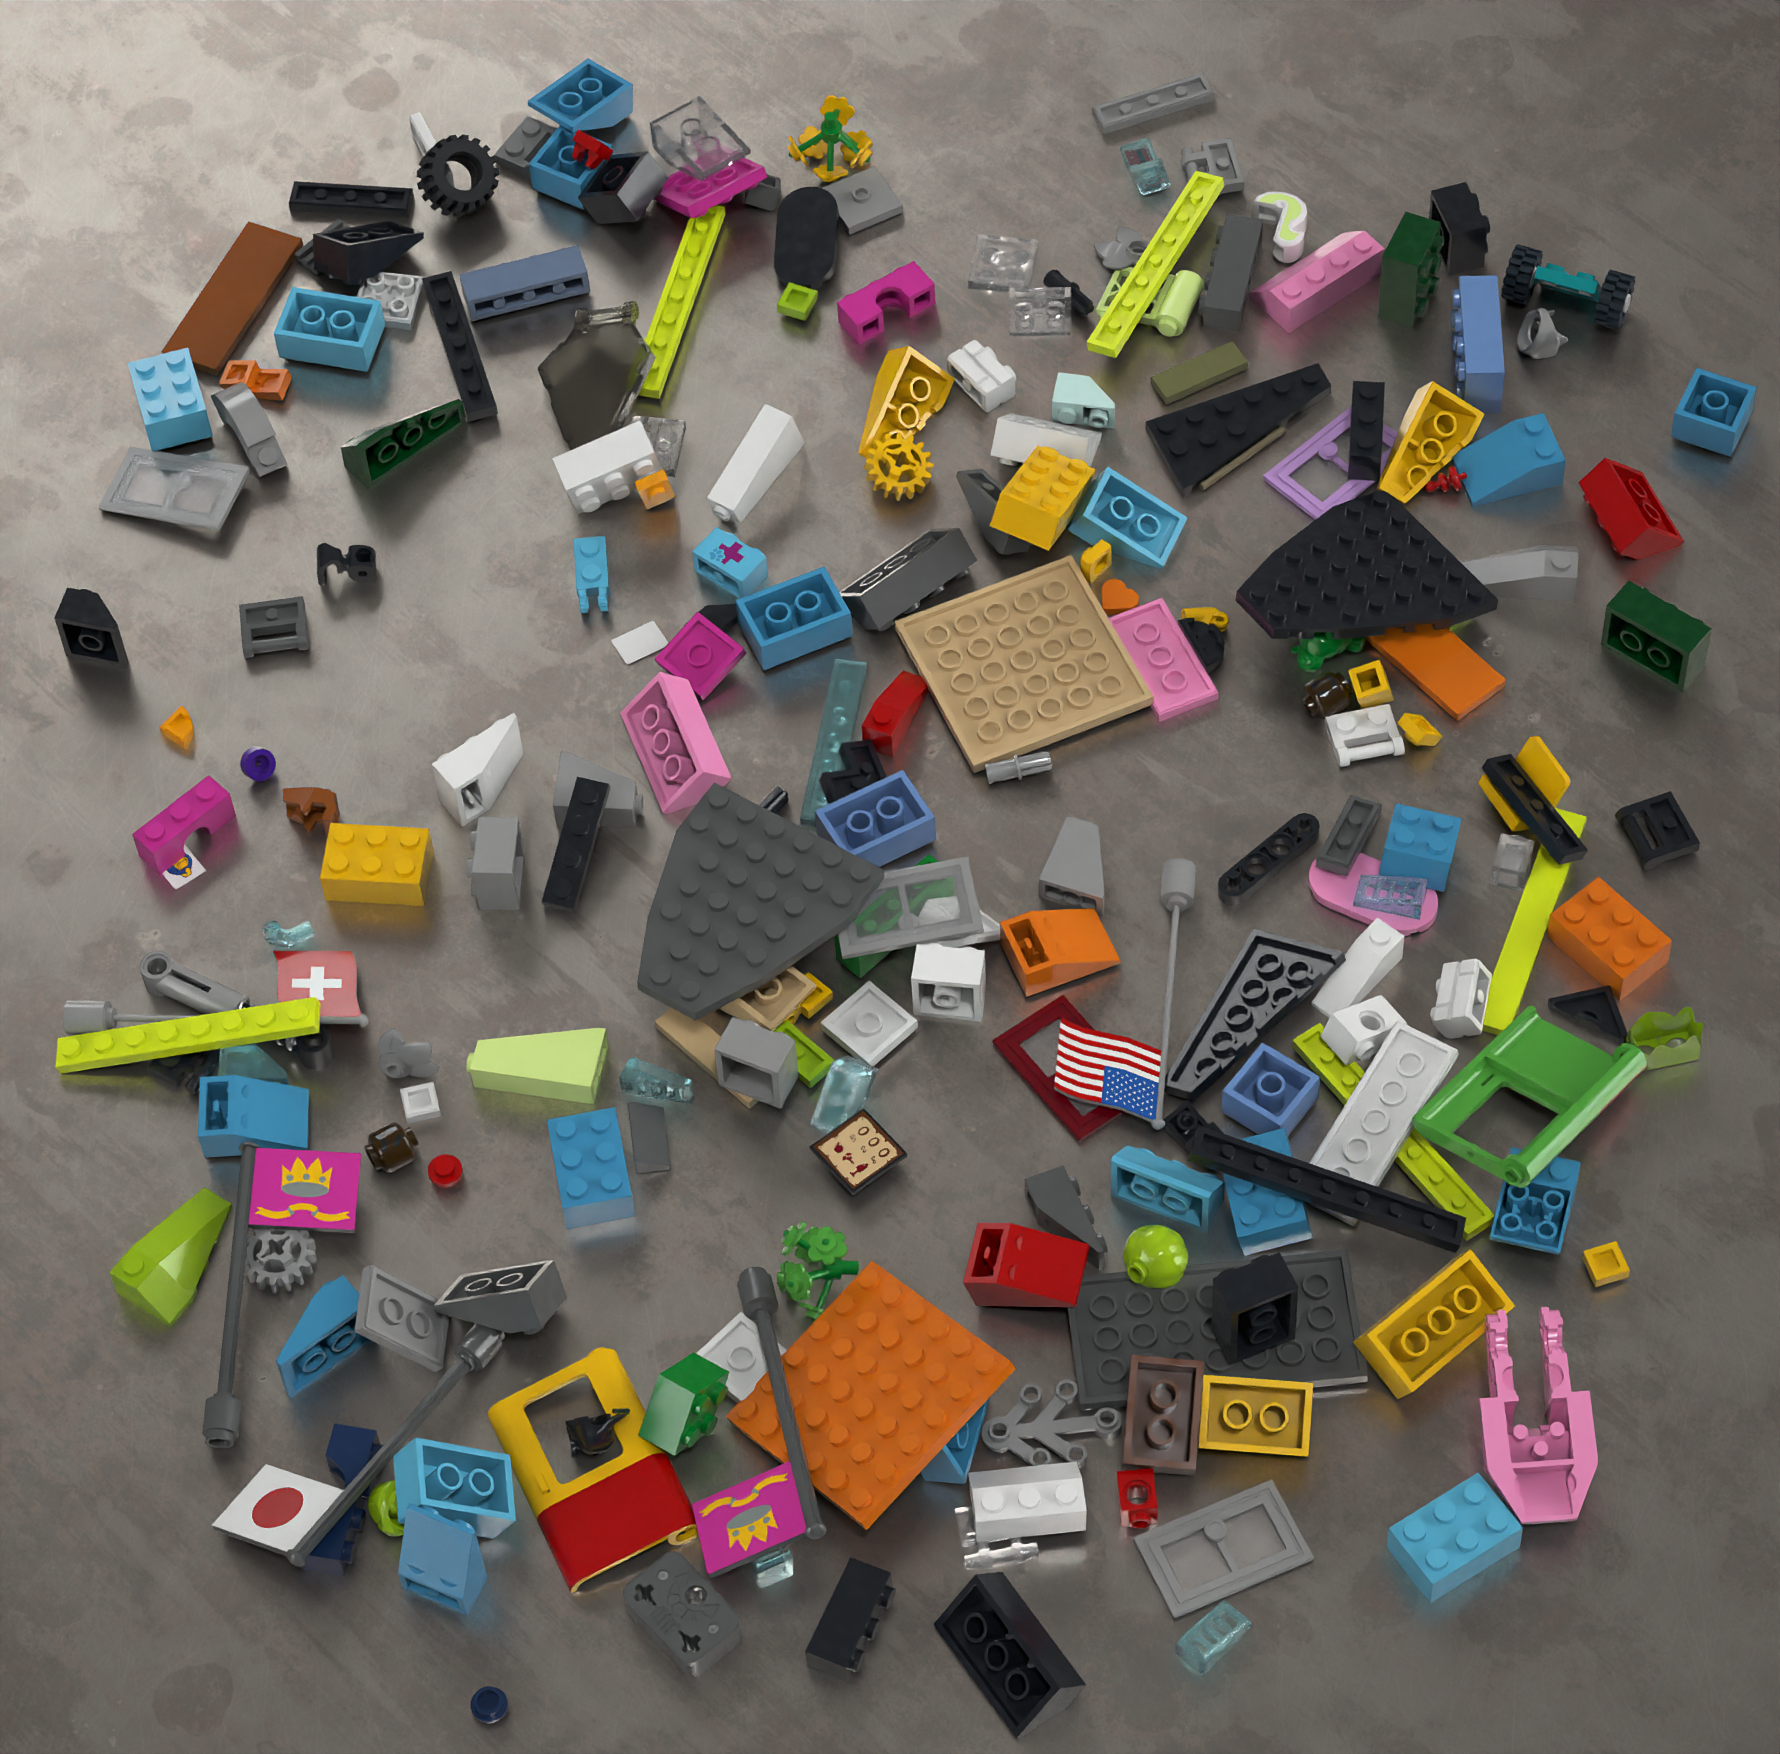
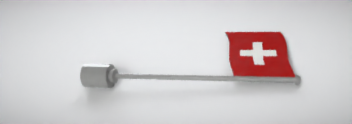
[63,950,368,1035]

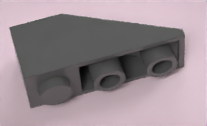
[1024,1165,1108,1270]

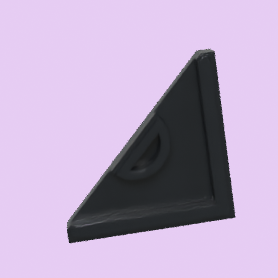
[1548,985,1628,1044]

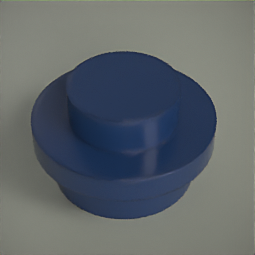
[470,1686,508,1724]

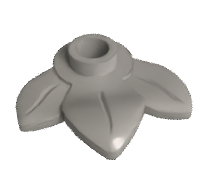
[1094,226,1149,270]
[378,1028,440,1078]

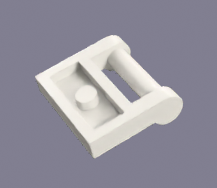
[1325,704,1405,767]

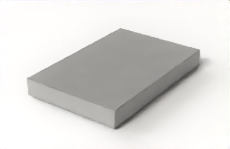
[355,1265,449,1372]

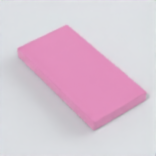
[1108,598,1219,722]

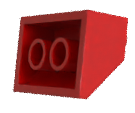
[1578,457,1684,560]

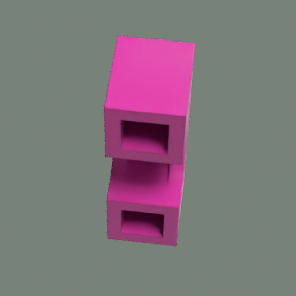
[837,261,936,345]
[132,775,236,875]

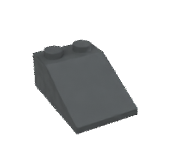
[434,1259,567,1334]

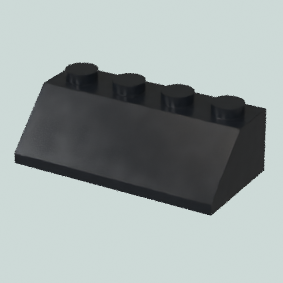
[934,1572,1086,1738]

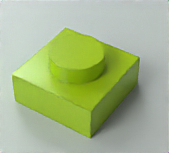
[777,282,818,321]

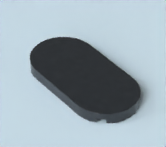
[774,187,839,290]

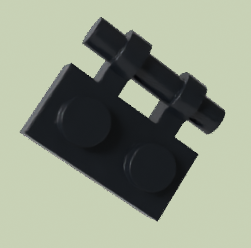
[148,1047,231,1094]

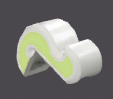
[1253,191,1307,263]

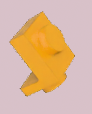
[635,469,676,509]

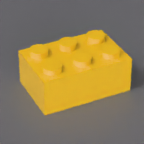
[320,823,434,906]
[1198,1375,1314,1457]

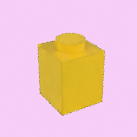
[1348,660,1394,709]

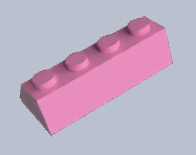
[1249,230,1385,333]
[620,672,732,814]

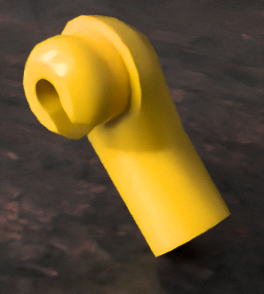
[1181,607,1229,632]

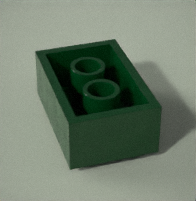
[1378,212,1444,328]
[1601,580,1712,693]

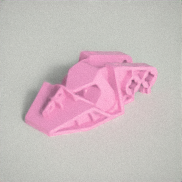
[1479,1307,1598,1525]

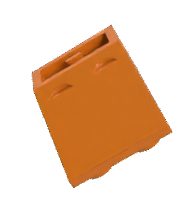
[1000,908,1121,997]

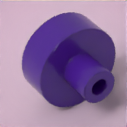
[240,747,276,781]

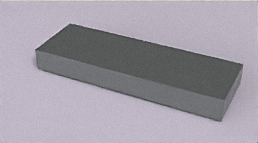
[1316,795,1382,876]

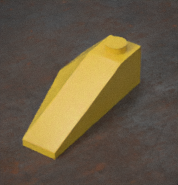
[858,346,955,460]
[1377,381,1484,505]

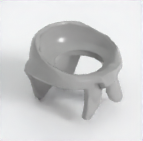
[1517,308,1568,359]

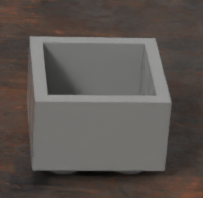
[467,817,525,910]
[714,1017,799,1109]

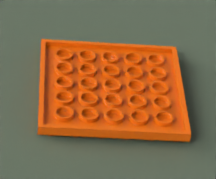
[725,1261,1016,1530]

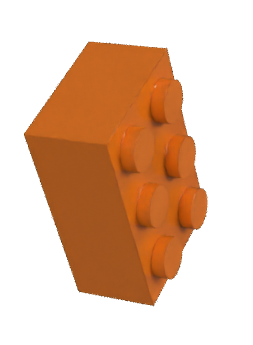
[1547,876,1672,1001]

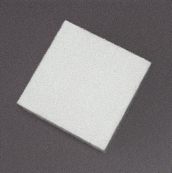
[400,1081,441,1124]

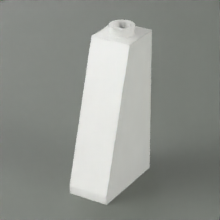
[707,404,805,523]

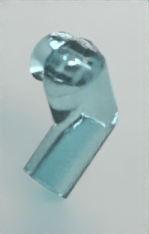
[262,921,315,948]

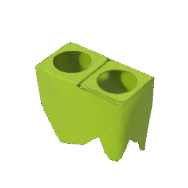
[1625,1007,1703,1072]

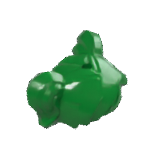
[1291,632,1366,673]

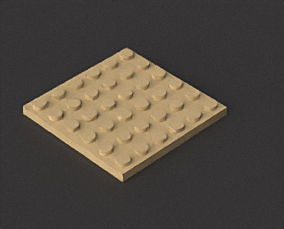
[894,555,1154,773]

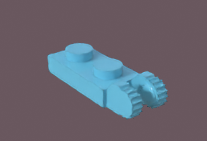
[573,536,610,613]

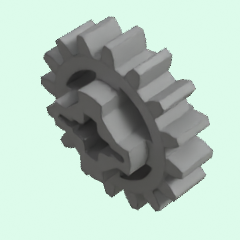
[244,1228,317,1293]

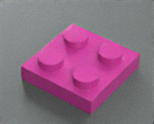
[654,611,746,701]

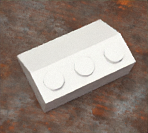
[991,413,1102,467]
[968,1461,1087,1542]

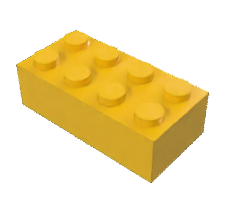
[989,445,1096,551]
[1353,1249,1515,1399]

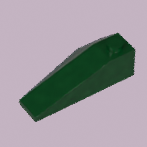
[340,399,466,489]

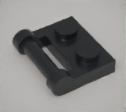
[1615,791,1700,870]

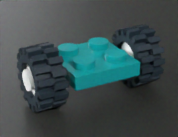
[1501,244,1635,330]

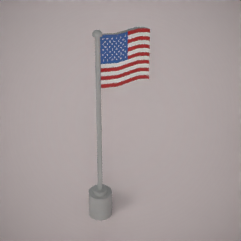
[1054,858,1197,1130]

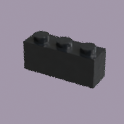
[1348,381,1385,481]
[805,1557,896,1683]

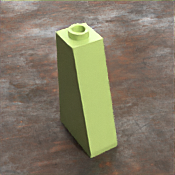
[466,1028,609,1104]

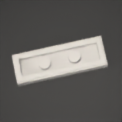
[409,112,454,187]

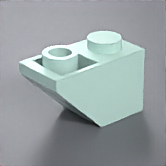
[1052,372,1115,429]

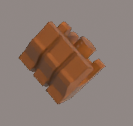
[283,787,340,838]

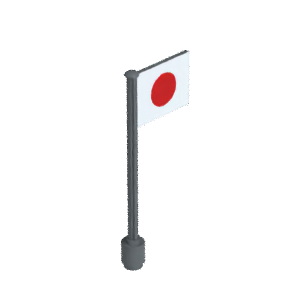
[212,1324,505,1567]

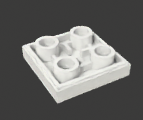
[357,272,424,330]

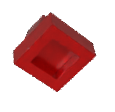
[572,130,614,170]

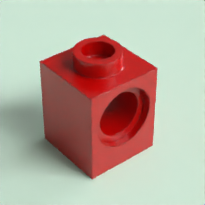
[1117,1468,1158,1529]

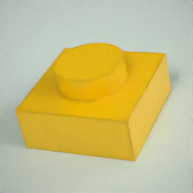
[1080,539,1112,584]
[1397,713,1442,746]
[1582,1241,1630,1287]

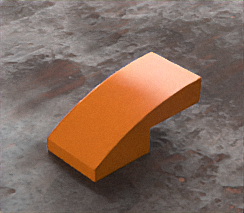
[219,360,292,401]

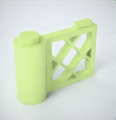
[1096,267,1204,337]

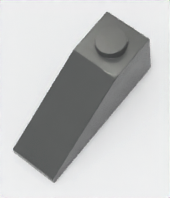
[956,469,1030,555]

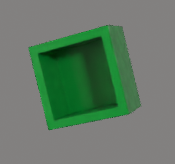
[638,1352,730,1456]

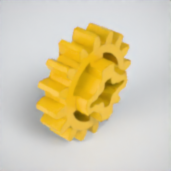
[864,432,934,501]

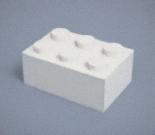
[552,420,662,514]

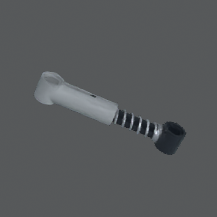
[140,950,334,1071]

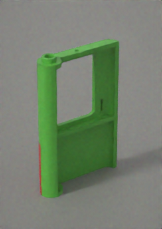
[1412,1005,1647,1188]

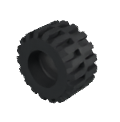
[416,134,499,217]

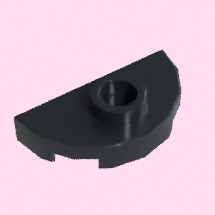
[1178,618,1225,674]

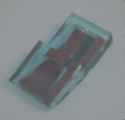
[1120,138,1171,196]

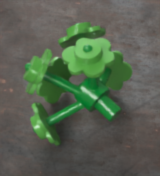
[777,1220,859,1322]

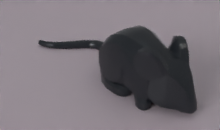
[565,1409,630,1458]

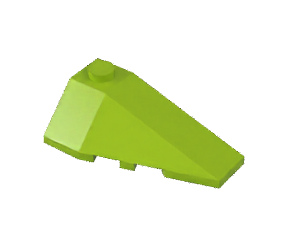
[109,1187,232,1327]

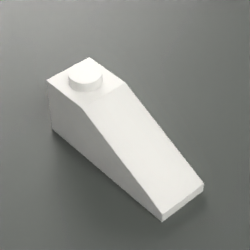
[1312,918,1404,1018]

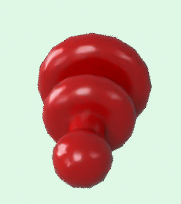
[1424,466,1467,493]

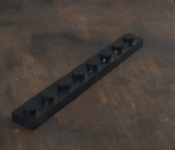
[1188,1125,1466,1253]

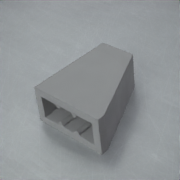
[553,751,643,828]
[1039,816,1105,917]

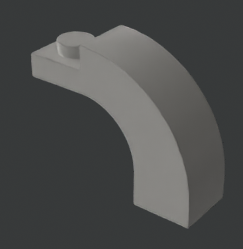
[211,382,287,478]

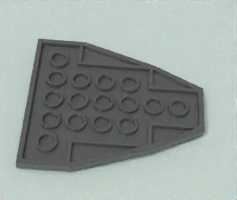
[637,783,885,1020]

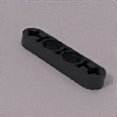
[1218,813,1320,906]

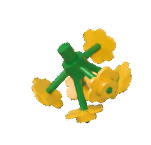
[787,95,873,182]

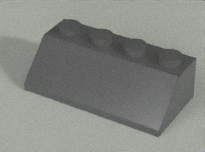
[839,528,977,631]

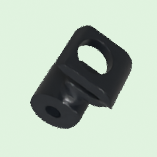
[317,543,377,586]

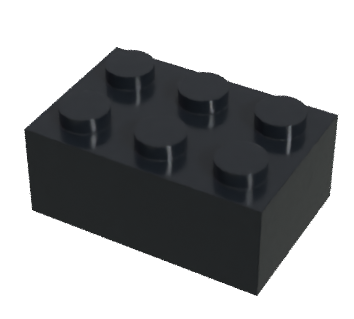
[1211,1252,1298,1365]

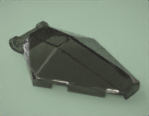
[537,301,656,451]

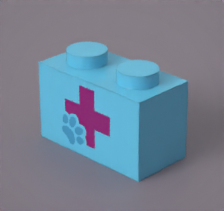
[692,527,768,598]

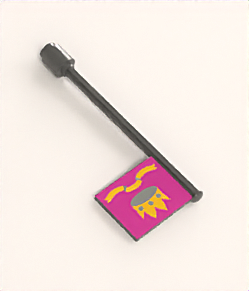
[202,1141,361,1448]
[692,1267,827,1578]

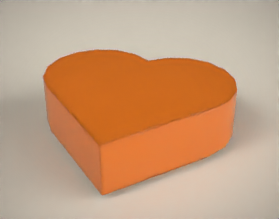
[1102,579,1139,616]

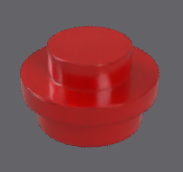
[428,1154,463,1188]

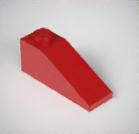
[861,670,929,758]

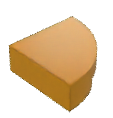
[160,706,194,749]

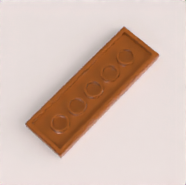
[161,221,303,376]

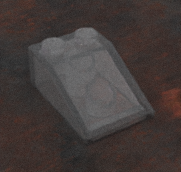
[650,96,751,181]

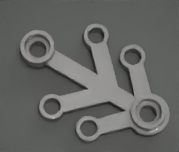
[981,1379,1122,1469]

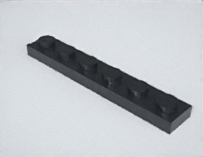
[422,271,498,422]

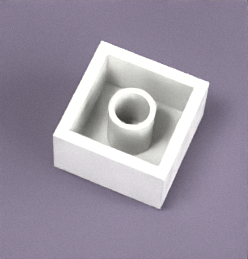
[911,944,986,1022]

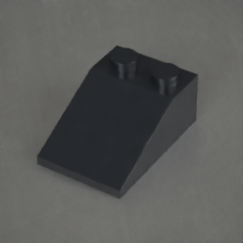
[313,221,424,285]

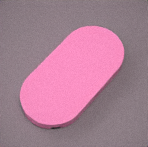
[1309,853,1438,936]

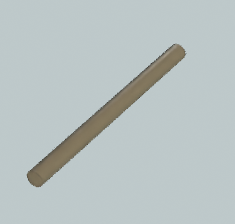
[1199,426,1286,491]

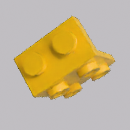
[1478,736,1570,832]

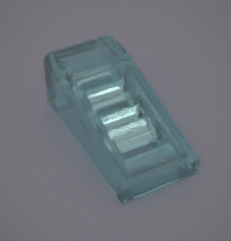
[1353,875,1428,920]
[619,1057,695,1104]
[1175,1600,1252,1676]

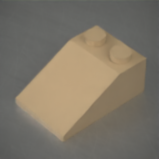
[718,965,816,1032]

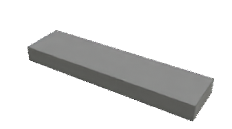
[1092,73,1215,135]

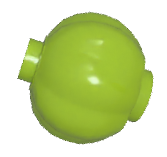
[1123,1225,1188,1289]

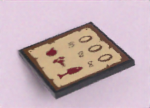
[809,1108,908,1195]

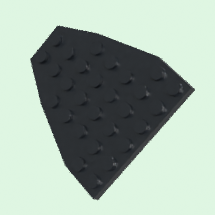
[1235,491,1499,639]

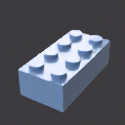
[1450,275,1505,413]

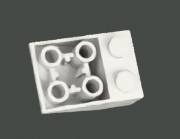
[432,713,523,827]

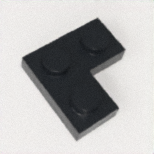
[819,739,887,804]

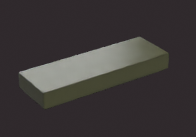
[1151,341,1248,405]

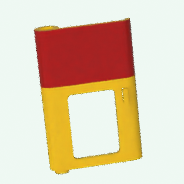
[487,1347,699,1593]

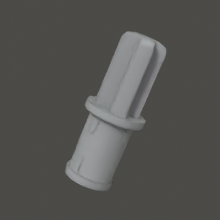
[985,751,1052,784]

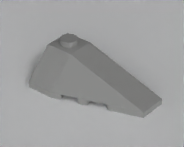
[1461,545,1578,602]

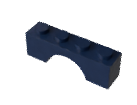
[301,1424,383,1576]

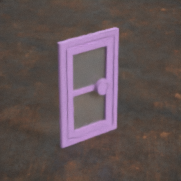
[1263,407,1397,520]

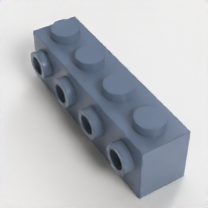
[459,245,590,321]

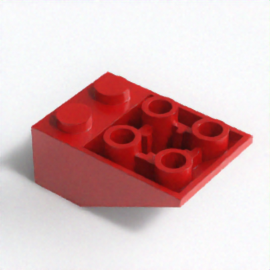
[963,1223,1090,1307]

